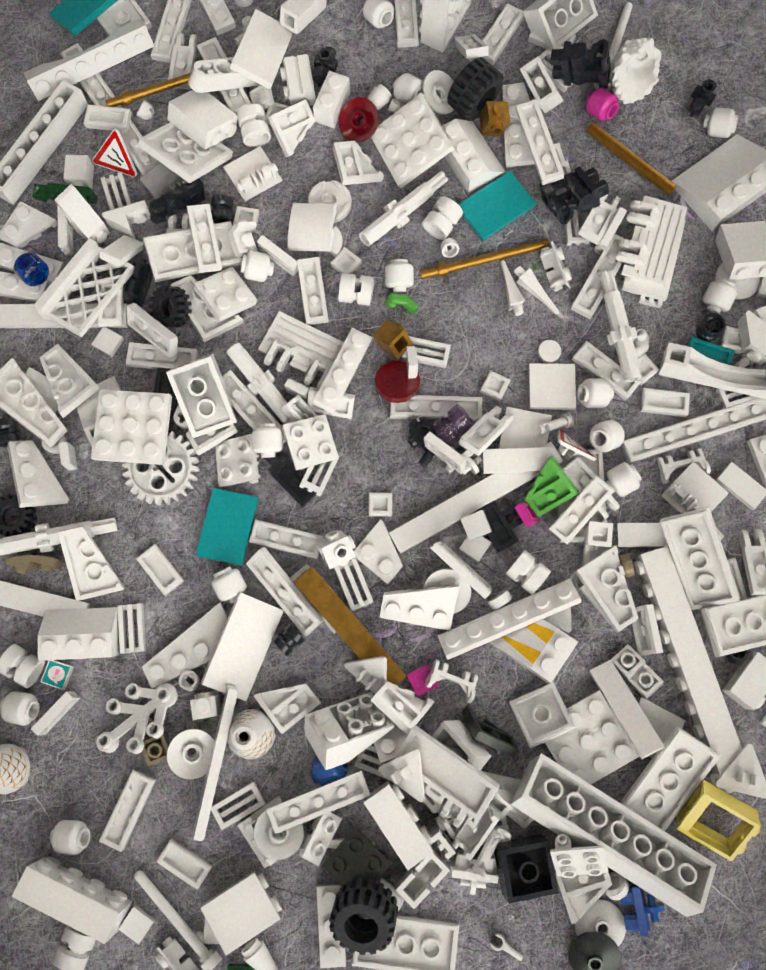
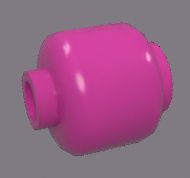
[586,87,619,121]

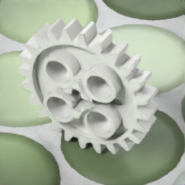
[122,431,200,506]

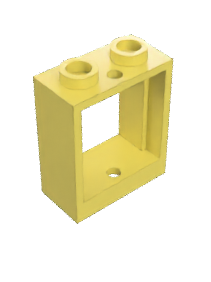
[676,779,761,862]

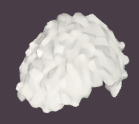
[609,37,661,104]

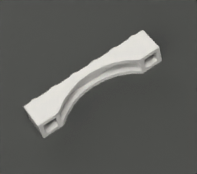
[24,18,154,101]
[659,342,766,399]

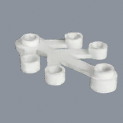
[96,683,178,754]

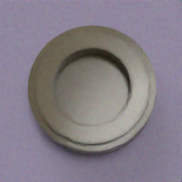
[619,553,635,578]

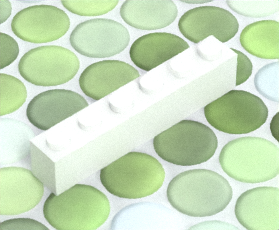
[0,80,88,205]

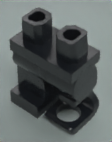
[550,39,611,88]
[539,166,609,225]

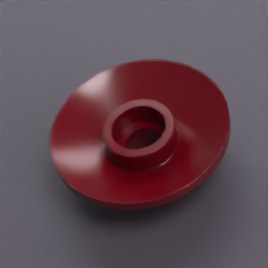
[339,97,379,142]

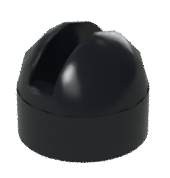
[725,650,748,663]

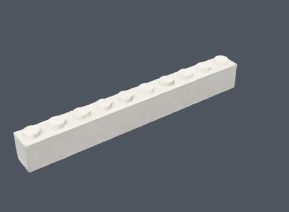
[634,546,742,793]

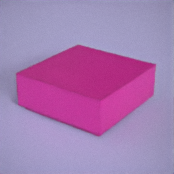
[514,502,540,527]
[406,664,439,697]

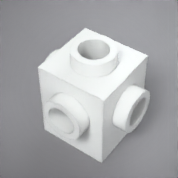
[315,530,355,569]

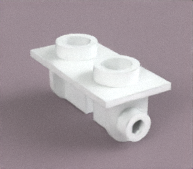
[540,241,572,291]
[299,812,342,866]
[154,936,199,970]

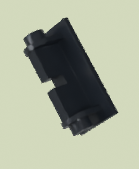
[124,258,153,307]

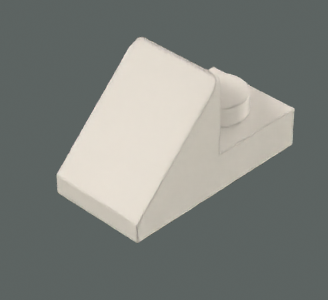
[102,200,151,239]

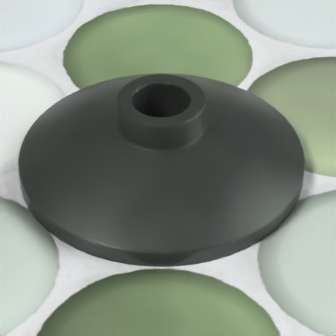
[568,932,621,970]

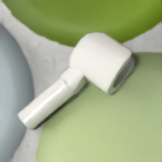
[490,933,523,961]

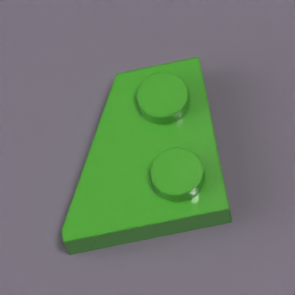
[525,455,578,517]

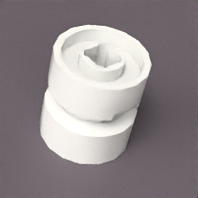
[237,104,271,147]
[422,197,463,240]
[339,273,374,306]
[506,550,551,595]
[0,644,45,688]
[52,925,96,970]

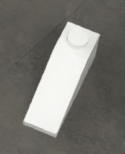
[55,184,110,245]

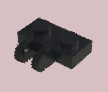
[474,501,524,554]

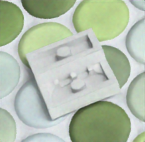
[288,203,337,252]

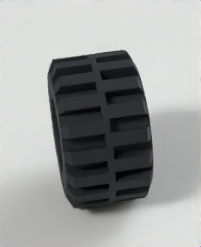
[447,57,504,121]
[329,878,398,955]

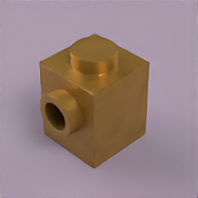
[479,101,510,136]
[372,320,413,359]

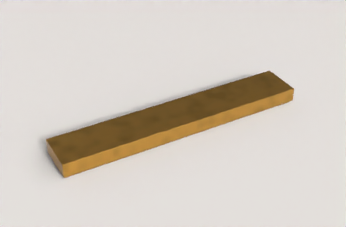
[294,566,406,685]

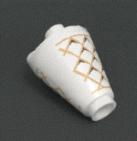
[227,709,276,759]
[0,744,31,795]

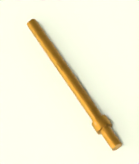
[105,73,191,107]
[419,239,549,279]

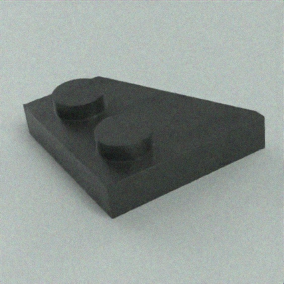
[461,705,519,758]

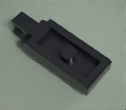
[264,456,317,508]

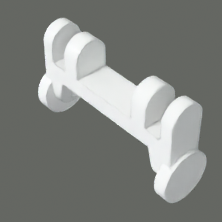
[657,448,711,484]
[425,659,478,703]
[466,828,511,883]

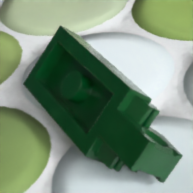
[32,183,98,204]

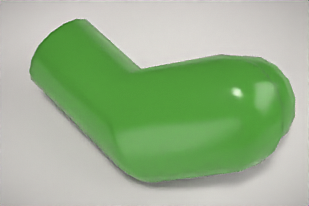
[385,292,419,315]

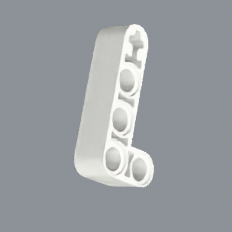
[188,57,260,93]

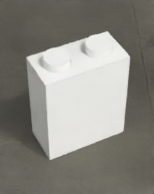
[167,90,238,150]
[715,221,766,280]
[200,870,282,955]

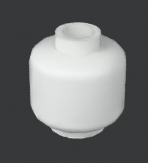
[363,0,394,28]
[393,73,423,104]
[704,107,738,138]
[240,250,274,282]
[385,259,414,293]
[703,279,738,314]
[577,378,614,408]
[589,420,625,452]
[252,424,283,458]
[606,462,642,497]
[211,566,247,603]
[0,691,40,726]
[50,820,90,855]

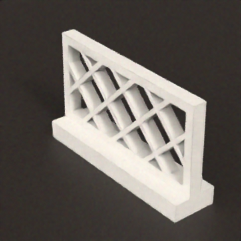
[33,238,135,337]

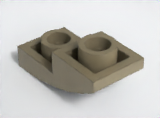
[4,555,64,575]
[142,710,169,766]

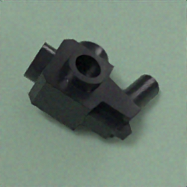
[313,46,338,87]
[687,79,717,117]
[406,417,440,468]

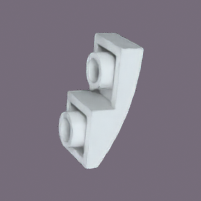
[617,523,669,548]
[611,644,664,700]

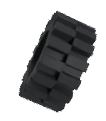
[149,286,192,328]
[0,494,37,537]

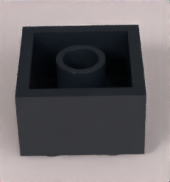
[495,834,559,904]

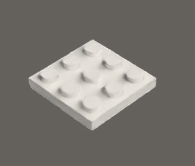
[371,93,455,188]
[138,122,233,183]
[91,389,172,465]
[545,690,639,784]

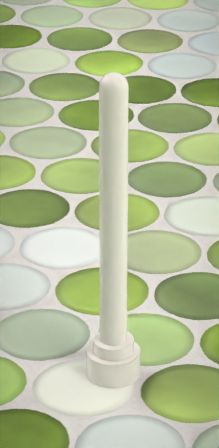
[594,2,632,90]
[134,870,223,970]

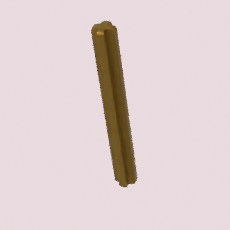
[586,122,676,195]

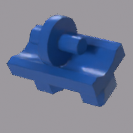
[620,883,665,936]

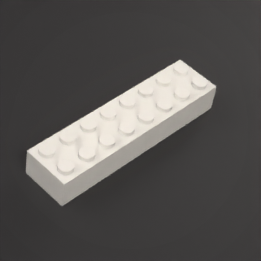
[510,753,717,917]

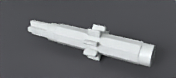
[359,171,448,247]
[600,270,642,382]
[227,343,292,424]
[0,517,118,556]

